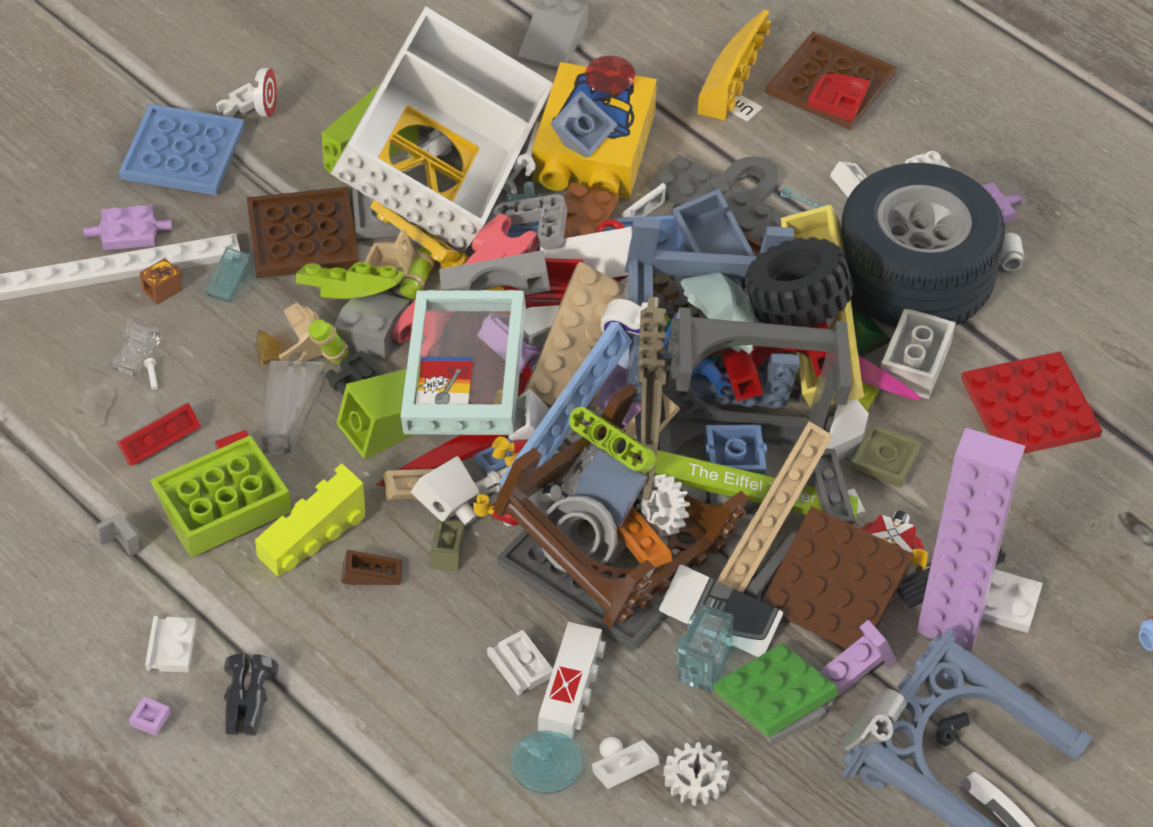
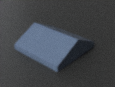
[550,90,618,158]
[573,450,648,527]

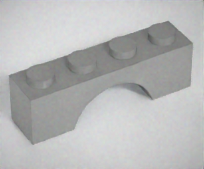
[439,250,550,295]

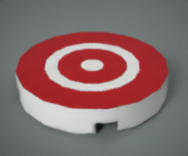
[253,68,277,117]

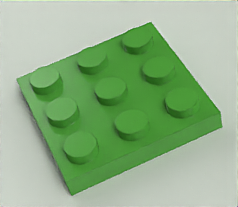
[714,643,838,738]

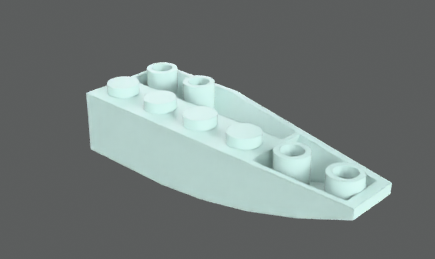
[680,272,754,354]

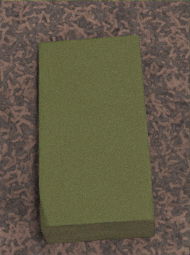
[430,519,465,571]

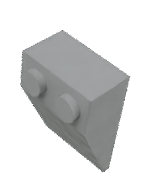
[518,0,588,71]
[334,293,410,360]

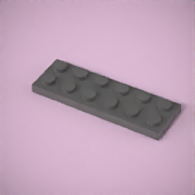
[497,530,666,651]

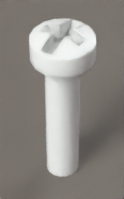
[144,358,158,390]

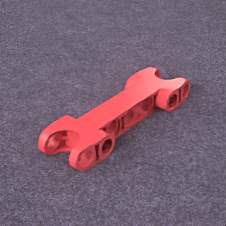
[392,214,540,357]

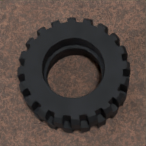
[745,237,853,327]

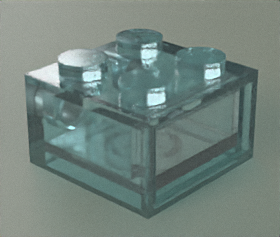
[676,604,734,693]

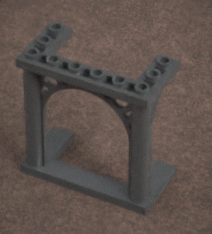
[657,307,852,487]

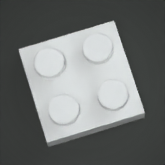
[982,569,1043,633]

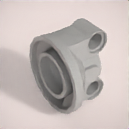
[542,494,626,573]

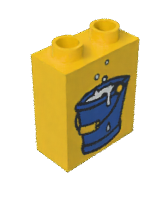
[532,62,657,200]

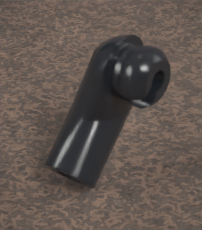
[935,712,970,746]

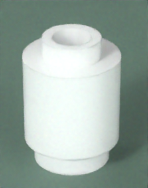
[999,233,1025,271]

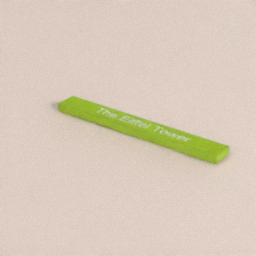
[639,450,858,525]

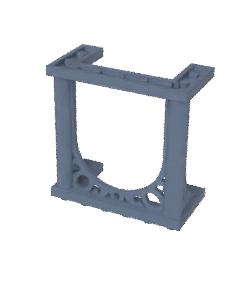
[625,218,800,408]

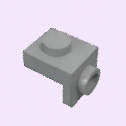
[96,513,141,557]

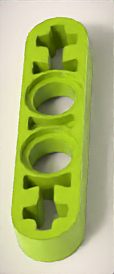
[569,407,656,473]

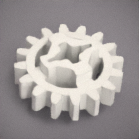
[636,474,690,537]
[663,742,729,806]

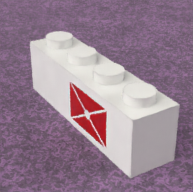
[538,622,606,740]

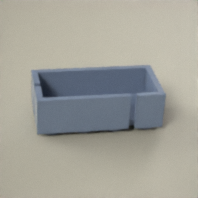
[672,189,755,291]

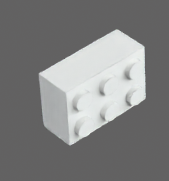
[881,309,956,399]

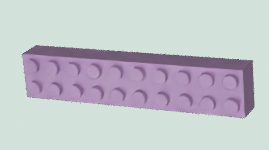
[917,428,1025,650]

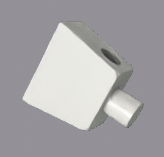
[410,456,479,526]

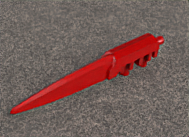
[377,388,524,487]

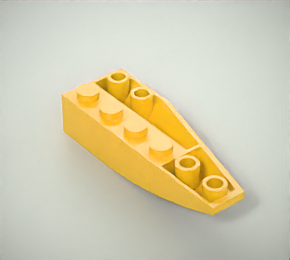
[697,9,771,121]

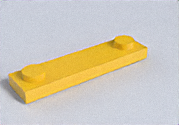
[370,200,460,263]

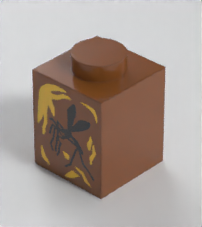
[139,258,183,305]

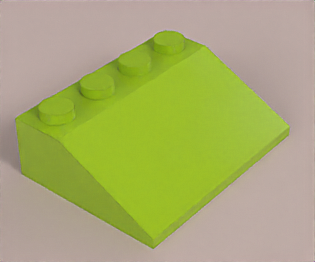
[150,435,291,558]

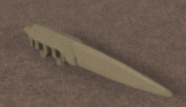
[638,297,667,501]

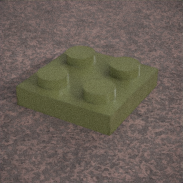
[850,424,922,488]

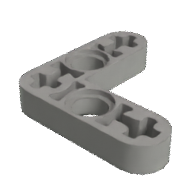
[493,194,568,250]

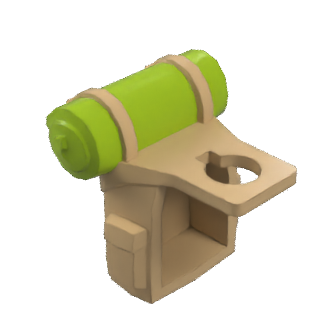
[365,230,435,299]
[279,303,349,371]

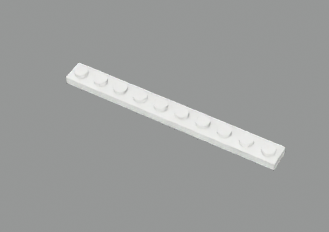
[0,233,241,301]

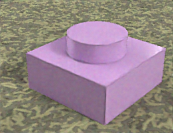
[129,697,171,736]

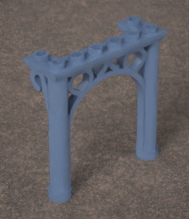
[841,628,1093,827]

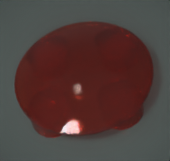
[585,55,635,97]

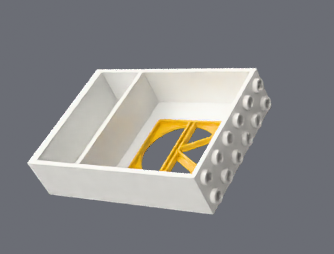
[330,6,553,252]

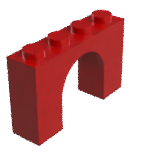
[721,320,829,402]

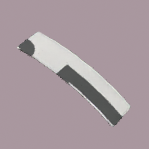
[959,772,1036,827]

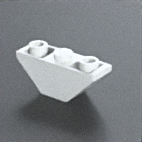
[825,399,869,461]

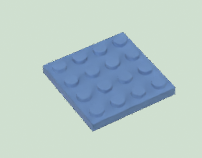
[119,104,245,195]

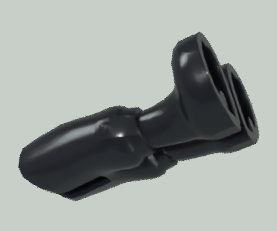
[224,654,279,736]

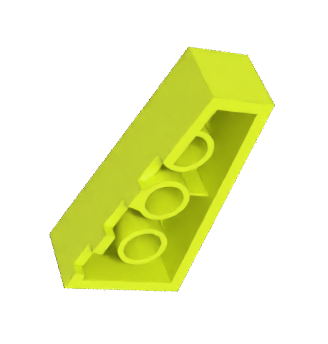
[255,463,365,577]

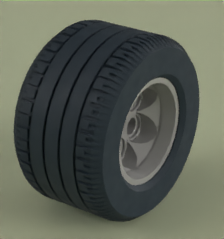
[841,163,1005,328]

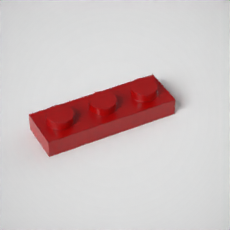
[117,403,201,466]

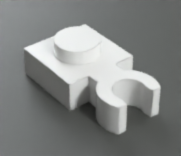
[216,83,255,117]

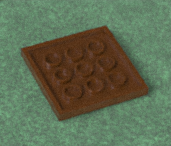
[766,31,897,130]
[247,187,359,278]
[762,506,914,649]

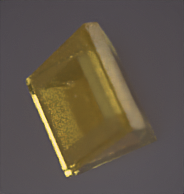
[255,330,282,365]

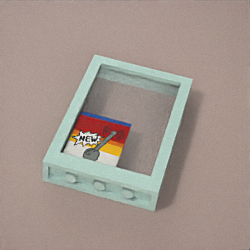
[401,290,526,435]

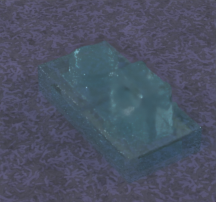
[205,247,252,304]

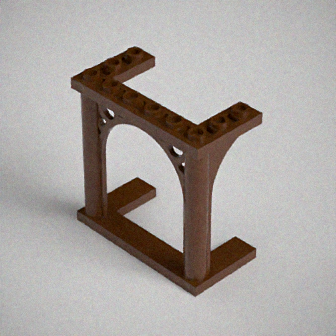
[493,383,749,628]

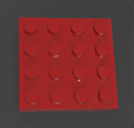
[961,351,1103,454]

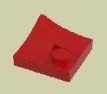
[807,74,870,122]

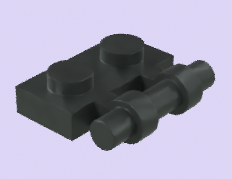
[325,350,385,396]

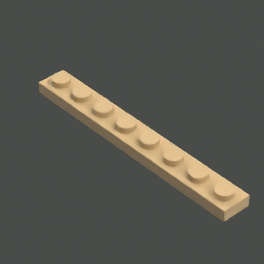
[716,421,833,593]

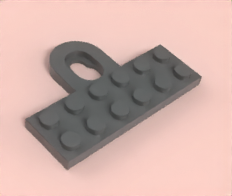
[648,154,787,243]

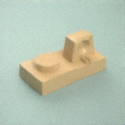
[383,469,434,500]

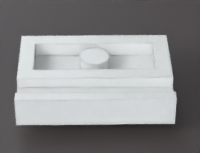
[145,616,196,673]
[487,630,553,696]

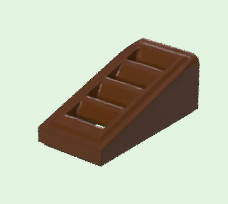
[341,550,402,585]

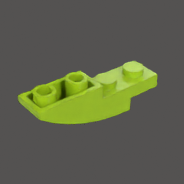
[296,262,404,299]

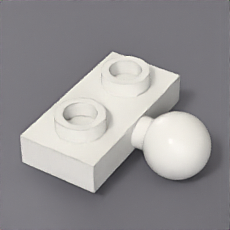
[592,737,660,789]

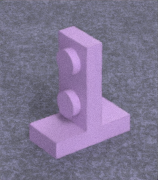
[819,620,897,696]

